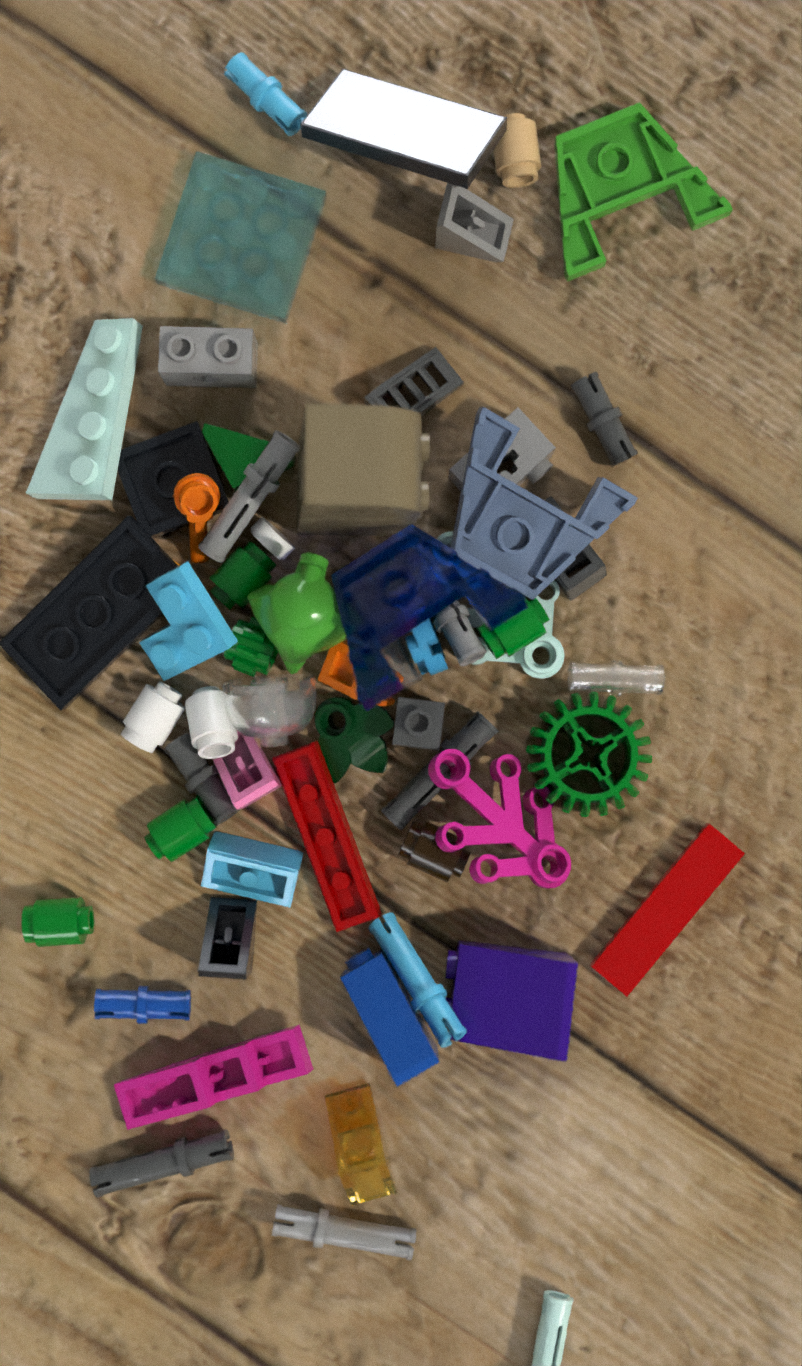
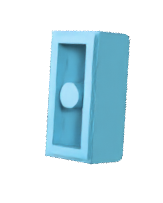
[201,832,303,908]

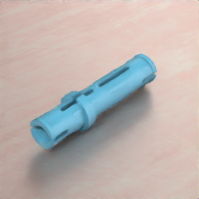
[368,912,467,1048]

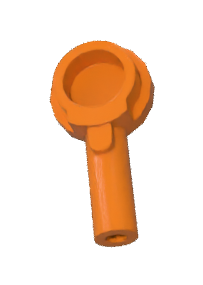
[173,473,220,563]

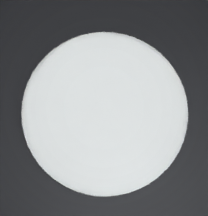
[251,517,295,560]

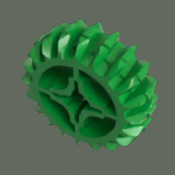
[525,691,652,817]

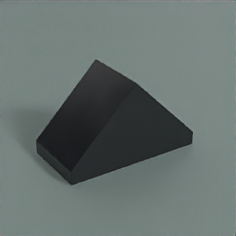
[198,897,257,980]

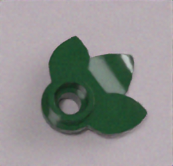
[314,697,395,783]

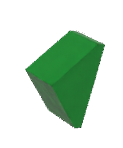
[202,423,296,492]

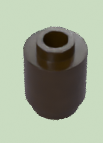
[398,821,471,882]

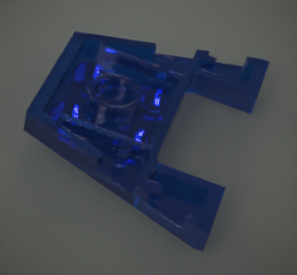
[331,524,528,712]

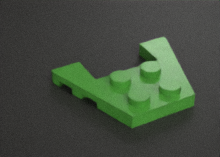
[554,102,733,282]

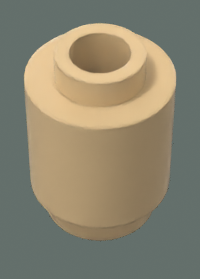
[493,113,541,188]

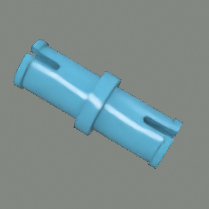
[224,52,308,136]

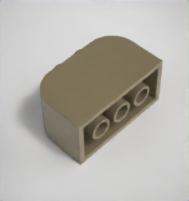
[297,403,430,536]

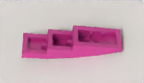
[114,1024,314,1130]

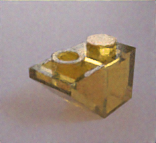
[325,1083,397,1206]

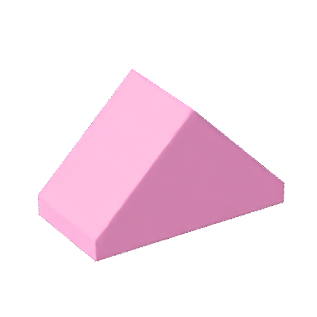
[213,724,282,810]

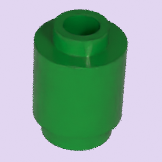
[209,541,277,610]
[477,594,549,659]
[144,796,217,862]
[21,897,95,947]

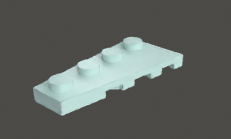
[26,318,143,500]

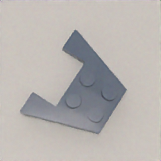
[449,407,638,600]

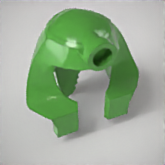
[247,553,364,674]

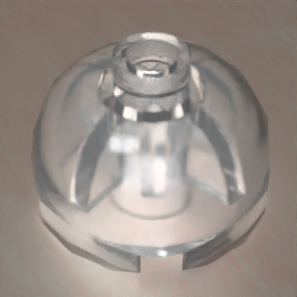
[222,674,317,747]

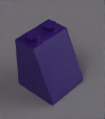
[445,940,578,1062]

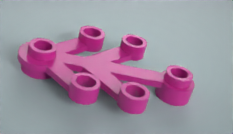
[428,749,571,889]

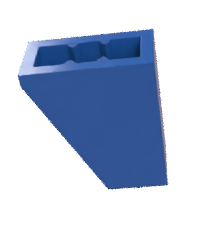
[340,948,440,1087]

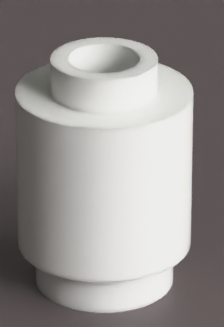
[121,681,186,753]
[185,686,238,759]

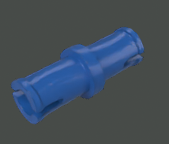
[94,986,191,1024]

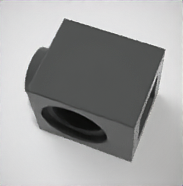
[392,697,445,751]

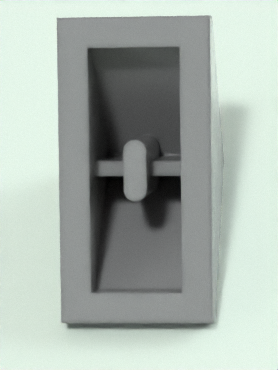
[435,183,514,263]

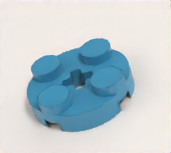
[390,582,449,676]

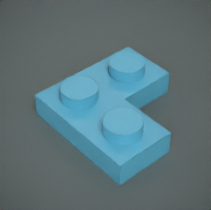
[139,561,238,681]

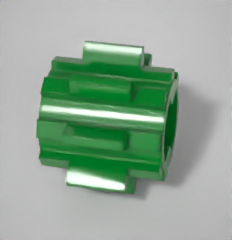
[224,616,278,677]

